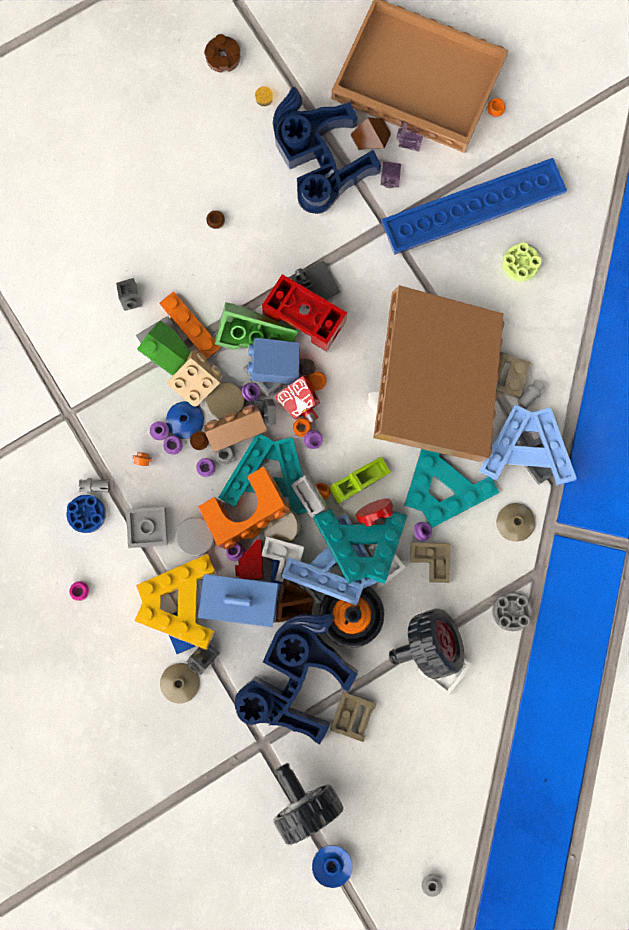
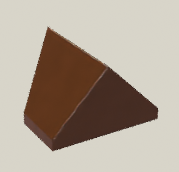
[351,118,391,150]
[276,578,313,623]

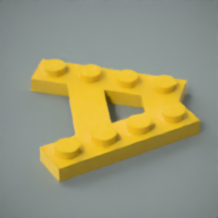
[134,554,216,650]

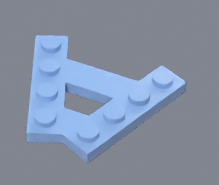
[479,405,577,486]
[282,514,378,606]

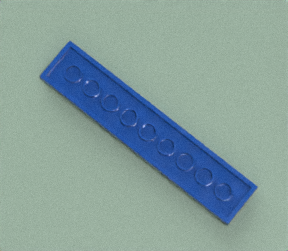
[381,158,567,255]

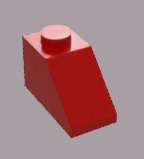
[235,539,264,580]

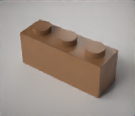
[204,405,267,452]

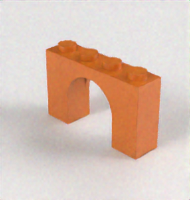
[198,466,290,549]

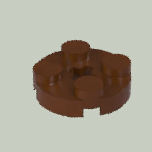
[204,34,241,73]

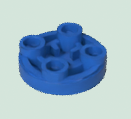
[66,495,106,533]

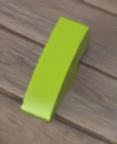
[329,457,391,505]

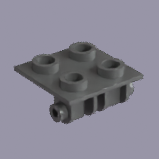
[290,261,341,309]

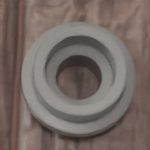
[215,446,235,464]
[422,875,442,897]

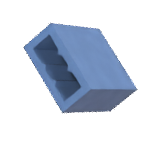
[247,338,300,384]

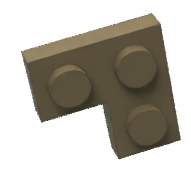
[410,542,450,583]

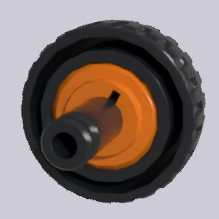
[319,587,384,648]

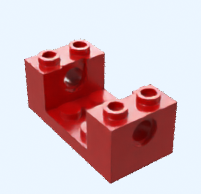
[262,274,347,352]

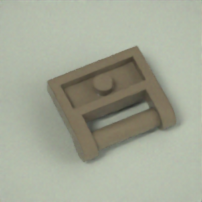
[496,352,531,399]
[330,691,377,742]

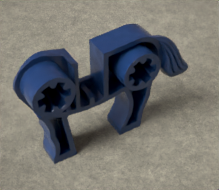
[273,86,381,214]
[234,613,358,745]

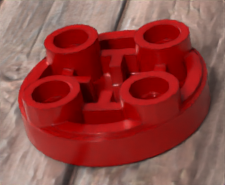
[355,498,394,527]

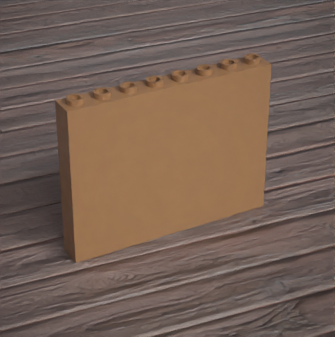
[331,0,509,153]
[373,285,504,462]

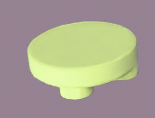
[502,242,542,281]

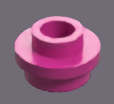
[69,581,89,601]

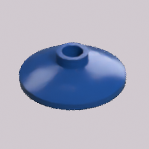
[166,401,204,439]
[312,845,353,888]

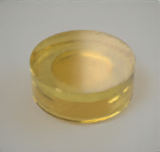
[255,86,273,106]

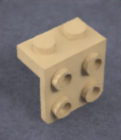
[168,350,222,406]

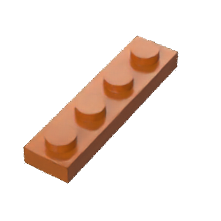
[159,291,221,360]

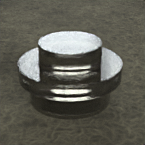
[299,359,316,376]

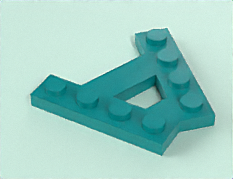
[218,434,307,515]
[404,449,500,528]
[313,509,408,584]

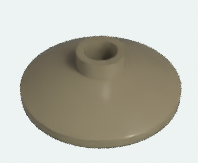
[496,503,535,542]
[160,664,199,704]

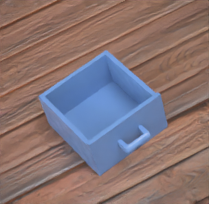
[198,574,281,627]

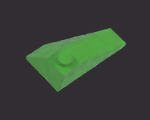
[215,302,298,349]
[137,321,191,376]

